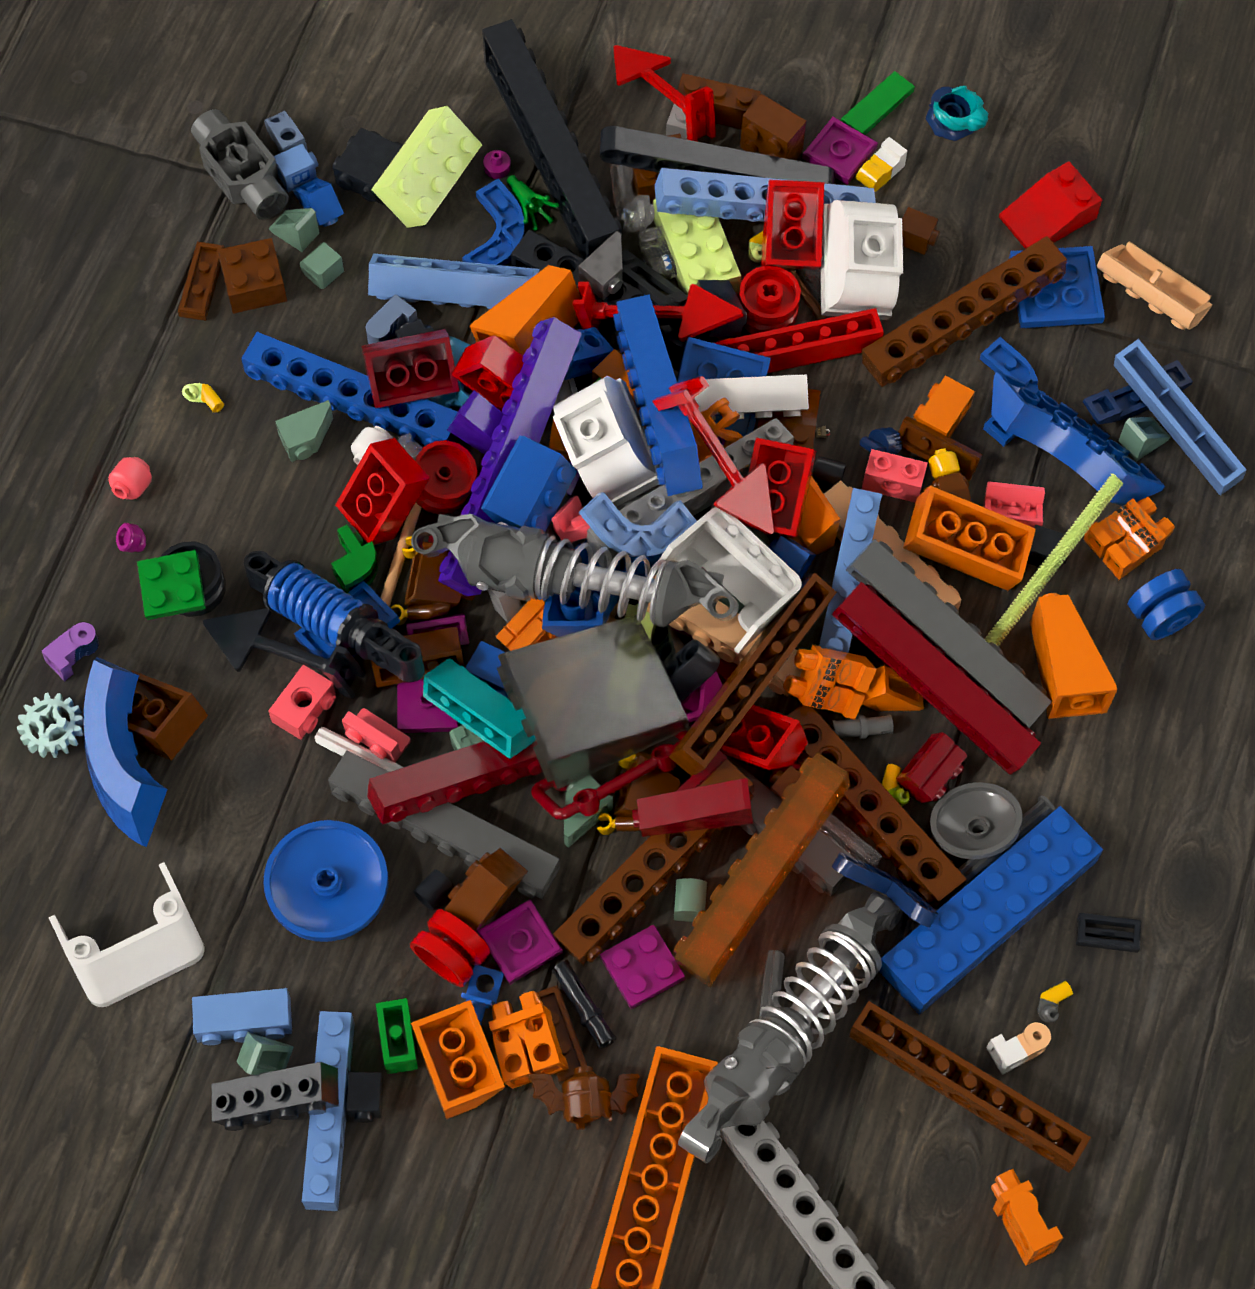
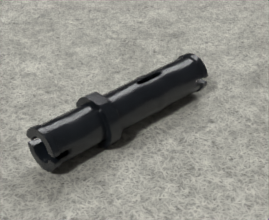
[552,960,617,1049]

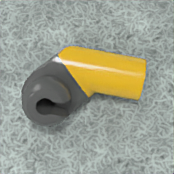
[1038,981,1073,1023]

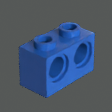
[564,327,614,380]

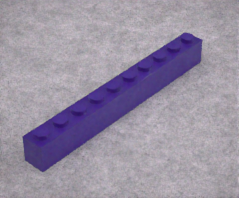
[438,317,582,596]

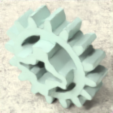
[17,693,84,758]

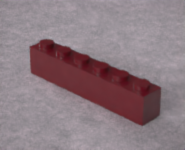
[367,726,551,825]

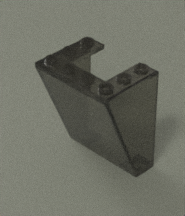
[496,615,690,789]

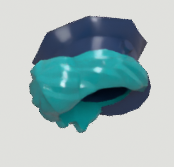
[925,86,988,141]

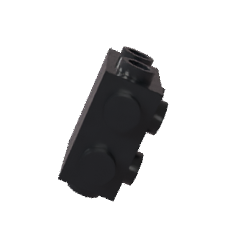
[332,128,403,205]

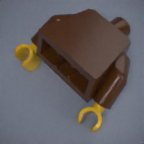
[391,536,475,626]
[597,745,681,835]

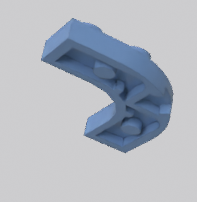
[578,492,697,557]

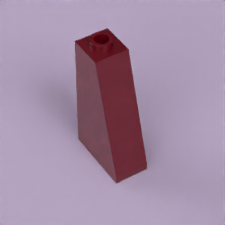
[632,778,753,837]

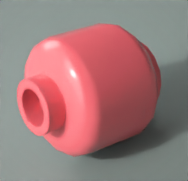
[108,457,152,500]

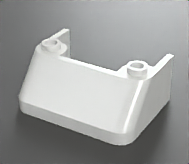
[654,507,802,654]
[49,862,205,1007]

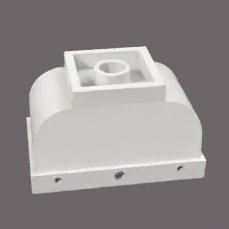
[821,200,903,320]
[553,376,659,507]

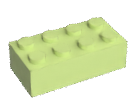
[371,106,482,228]
[653,199,741,295]

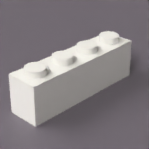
[695,374,809,420]

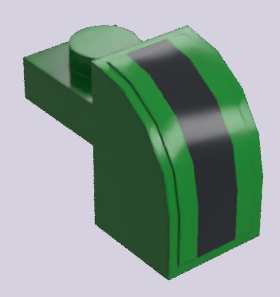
[331,524,378,593]

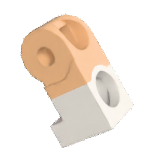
[986,1022,1051,1075]

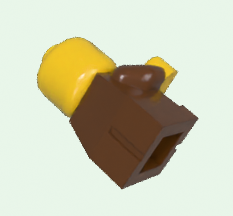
[924,448,972,502]

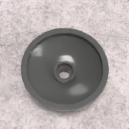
[930,782,1023,859]

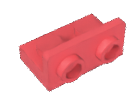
[552,496,590,542]

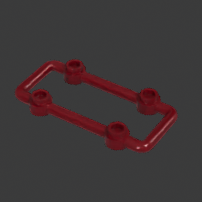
[531,715,688,820]

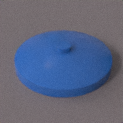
[264,820,388,942]

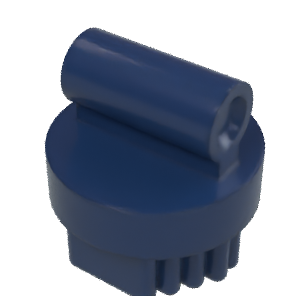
[860,427,902,455]

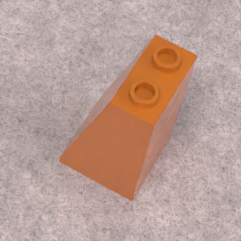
[470,265,582,354]
[1030,593,1117,719]

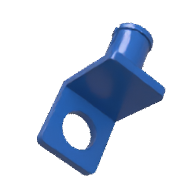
[461,965,504,1025]

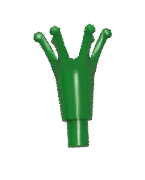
[506,175,559,231]

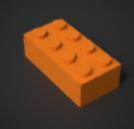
[903,485,1036,591]

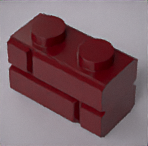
[896,732,967,803]

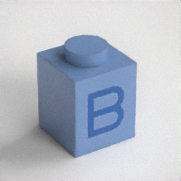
[273,144,318,192]

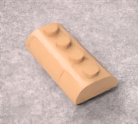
[1097,241,1213,330]

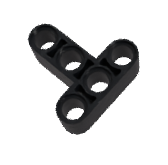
[638,625,720,716]

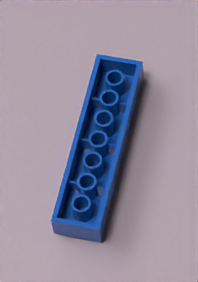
[613,294,703,496]
[879,806,1103,1015]

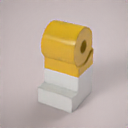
[856,137,908,192]

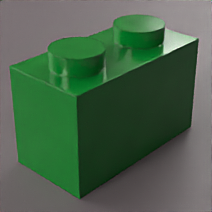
[376,998,418,1074]

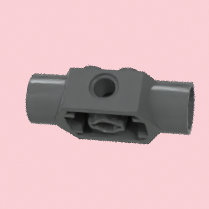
[191,109,288,220]

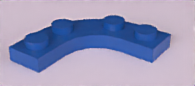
[462,178,525,266]
[980,337,1038,447]

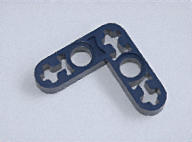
[832,852,938,928]

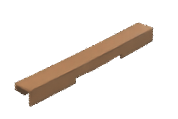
[783,268,826,320]

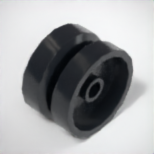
[161,541,226,617]

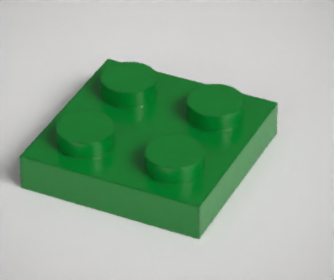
[137,550,206,620]

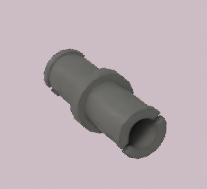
[830,715,893,739]

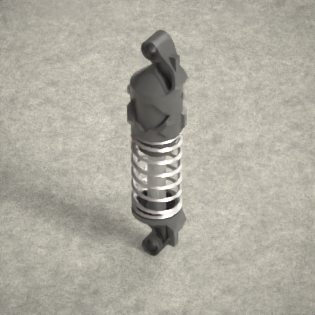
[411,514,739,627]
[678,892,903,1163]

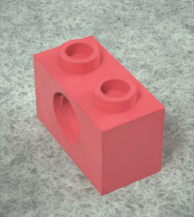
[862,449,928,503]
[268,664,336,740]

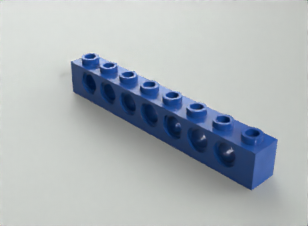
[241,332,458,446]

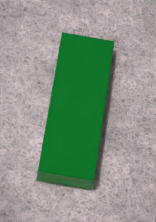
[841,71,915,135]

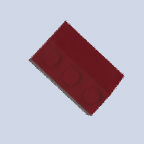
[361,329,459,409]

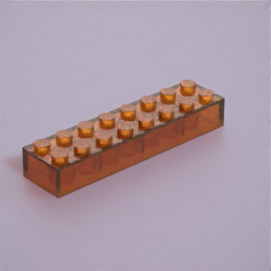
[674,752,850,987]

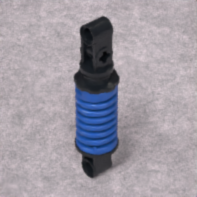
[244,551,425,682]

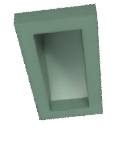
[269,208,319,252]
[1118,417,1171,462]
[236,1032,293,1075]

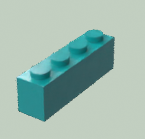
[423,658,537,759]

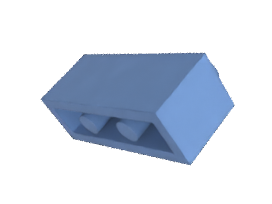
[192,988,292,1045]

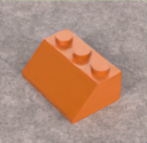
[787,476,841,555]
[411,1000,505,1119]

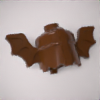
[528,1066,640,1130]

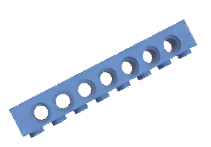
[655,168,876,222]

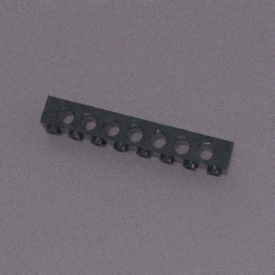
[511,230,718,362]

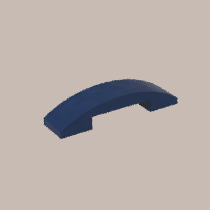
[1083,360,1193,424]

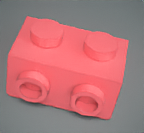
[983,482,1045,528]
[342,708,411,763]

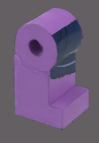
[41,622,99,682]

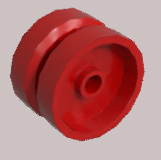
[739,265,801,334]
[415,440,477,514]
[410,909,491,987]

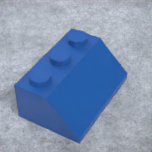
[481,436,577,533]

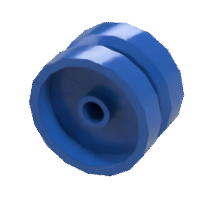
[1127,569,1206,640]

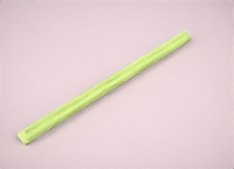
[985,474,1124,646]

